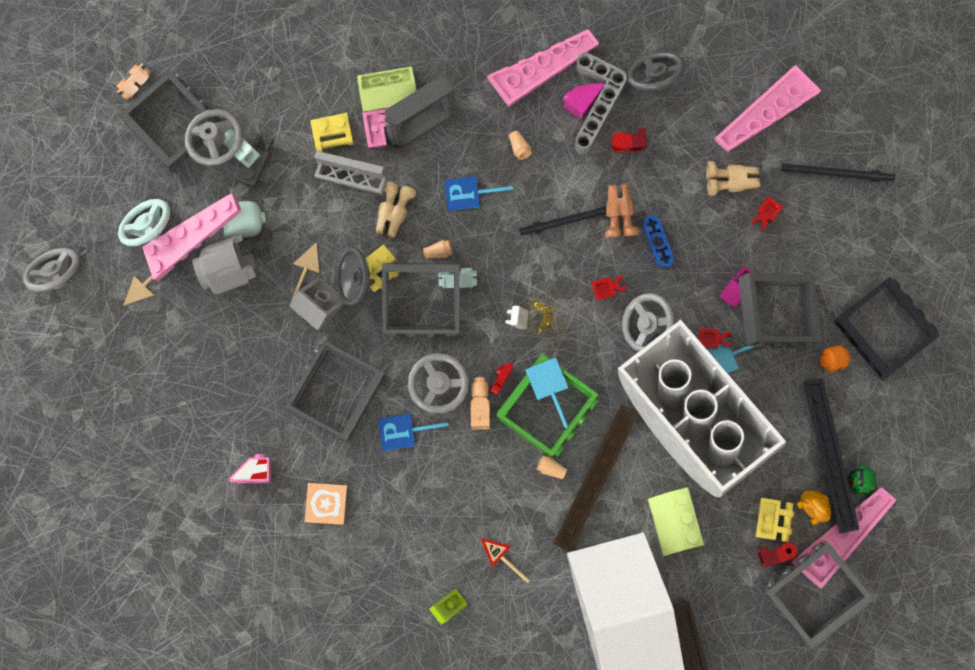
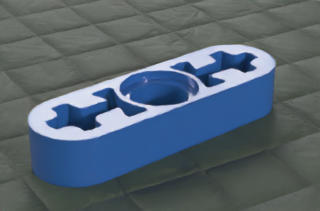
[643,215,674,269]

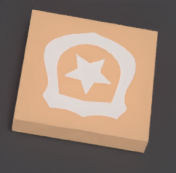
[305,483,347,525]

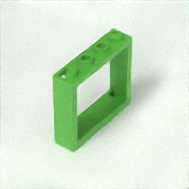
[496,354,599,458]

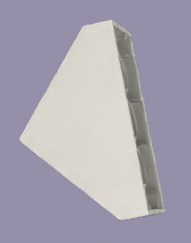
[566,533,684,670]

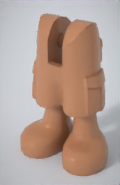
[605,184,640,238]

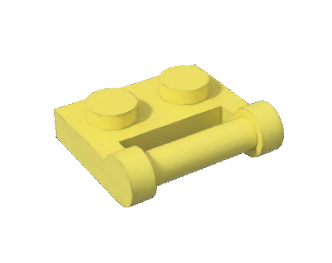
[310,113,354,152]

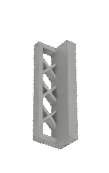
[314,151,390,195]

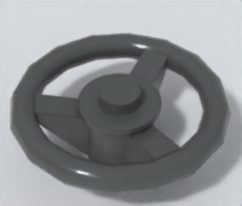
[627,52,685,91]

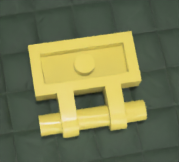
[366,244,399,292]
[755,498,794,542]

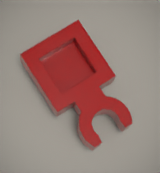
[751,196,784,231]
[591,276,627,301]
[698,328,732,349]
[491,362,513,396]

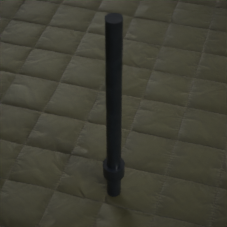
[781,164,895,182]
[519,206,606,236]

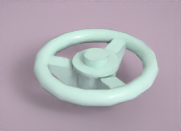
[118,199,170,246]

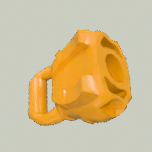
[797,489,832,525]

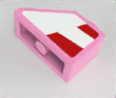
[230,454,272,484]

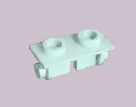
[438,268,477,288]

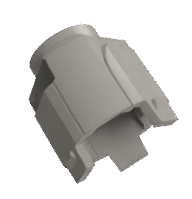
[193,234,257,294]

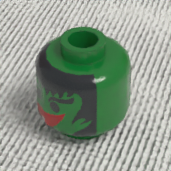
[850,465,876,494]

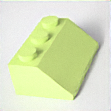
[357,66,416,112]
[648,487,704,556]

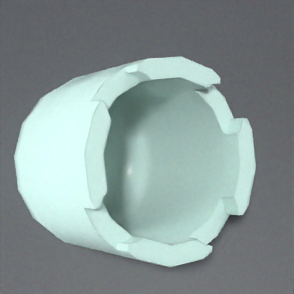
[224,201,266,238]

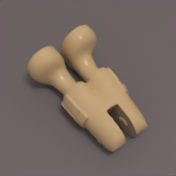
[706,161,761,196]
[376,181,417,238]

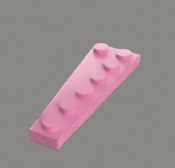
[487,29,599,107]
[715,65,821,153]
[142,193,242,281]
[790,487,896,589]

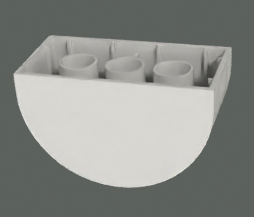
[618,320,786,497]

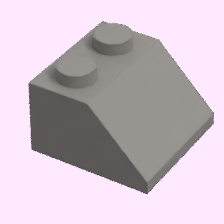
[290,277,345,331]

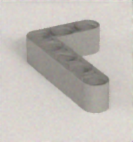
[575,53,627,154]

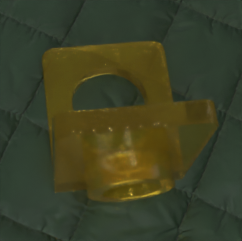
[530,300,551,335]

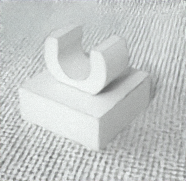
[505,306,529,329]

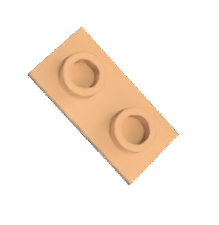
[116,63,151,100]

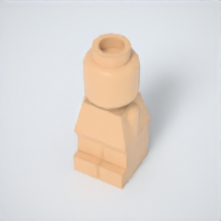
[470,377,490,430]

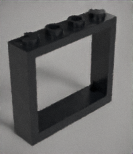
[833,277,940,381]

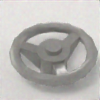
[185,109,242,166]
[23,248,80,292]
[622,293,674,352]
[408,353,469,414]

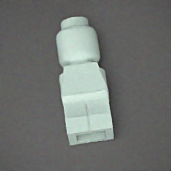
[224,128,260,168]

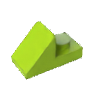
[429,589,468,625]

